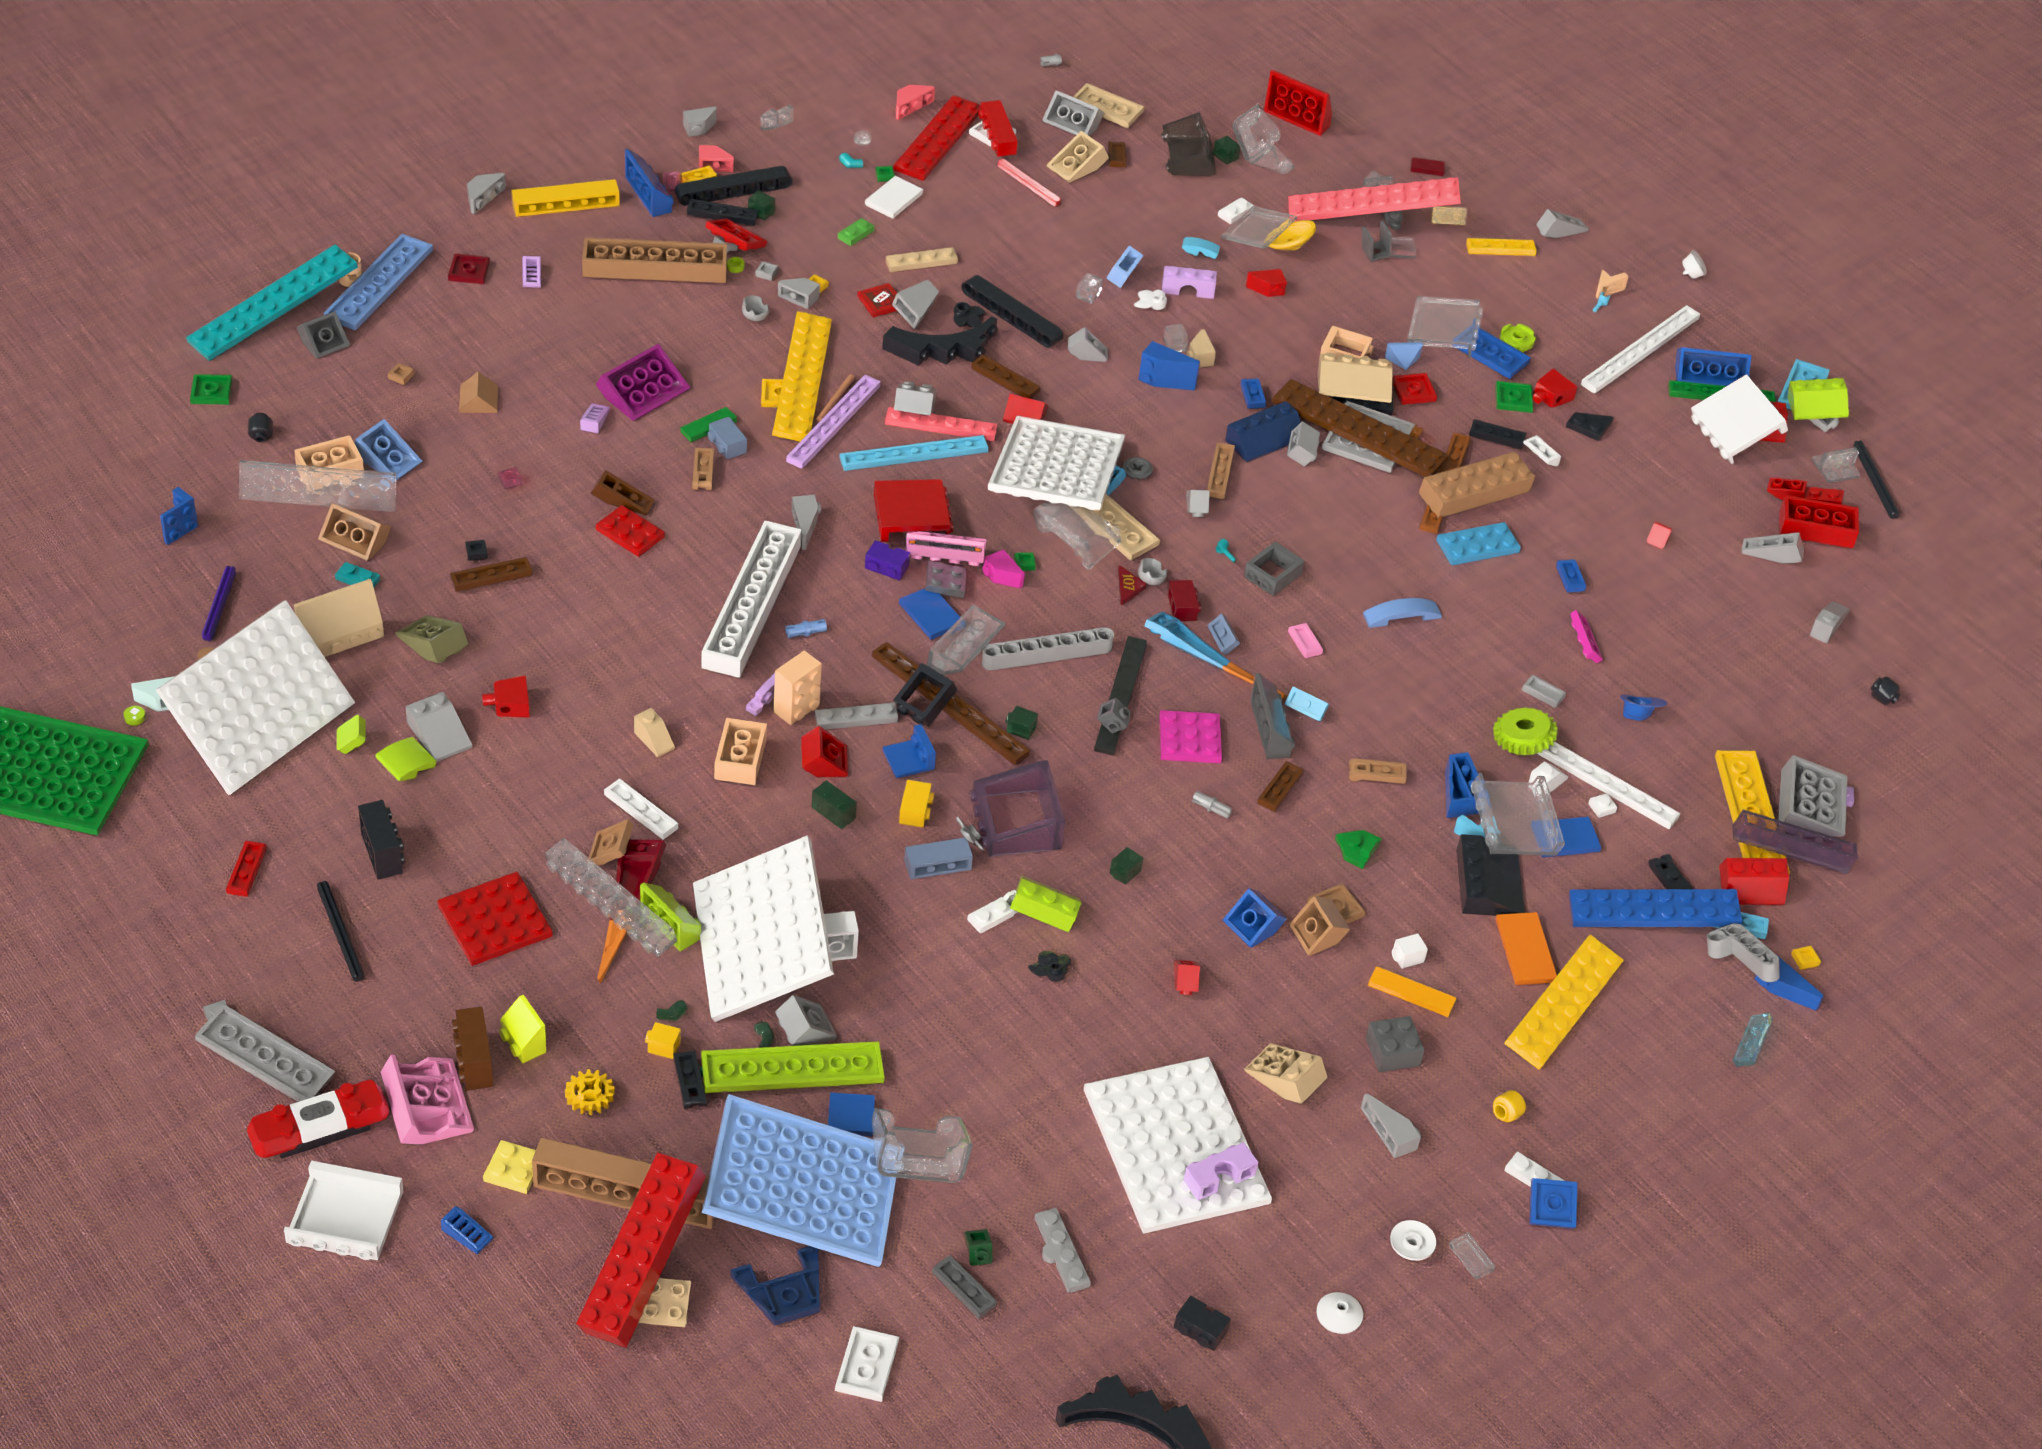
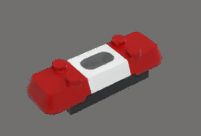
[247,1080,389,1159]

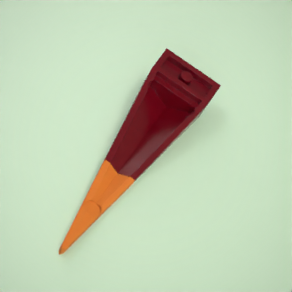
[597,839,666,983]

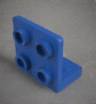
[160,487,198,545]
[883,724,936,778]

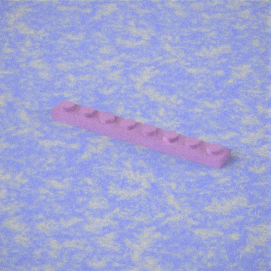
[786,375,881,469]

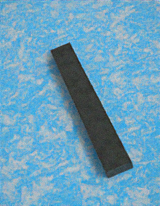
[1094,636,1147,756]

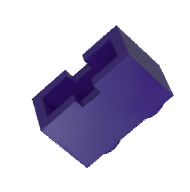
[865,540,910,580]

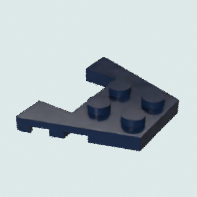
[730,1246,820,1326]

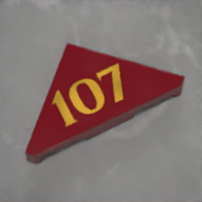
[1118,565,1147,605]

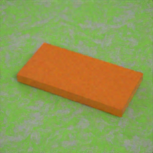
[1495,912,1557,985]

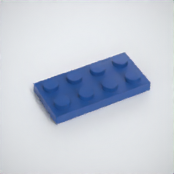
[1452,325,1531,379]

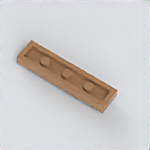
[1207,442,1235,500]

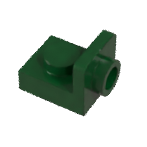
[964,1229,993,1266]

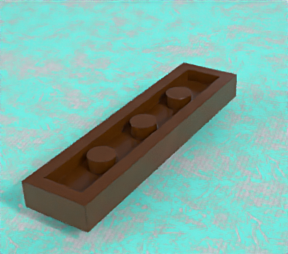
[971,354,1040,399]
[450,557,532,592]

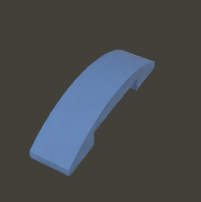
[1363,598,1442,628]

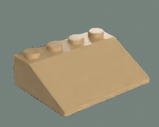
[1317,353,1393,403]
[294,579,384,657]

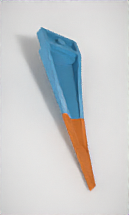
[1145,611,1286,700]

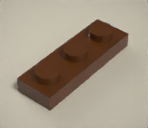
[1257,761,1304,812]

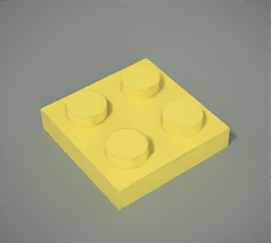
[483,1140,536,1194]

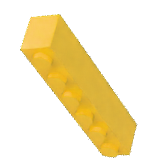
[512,179,620,217]

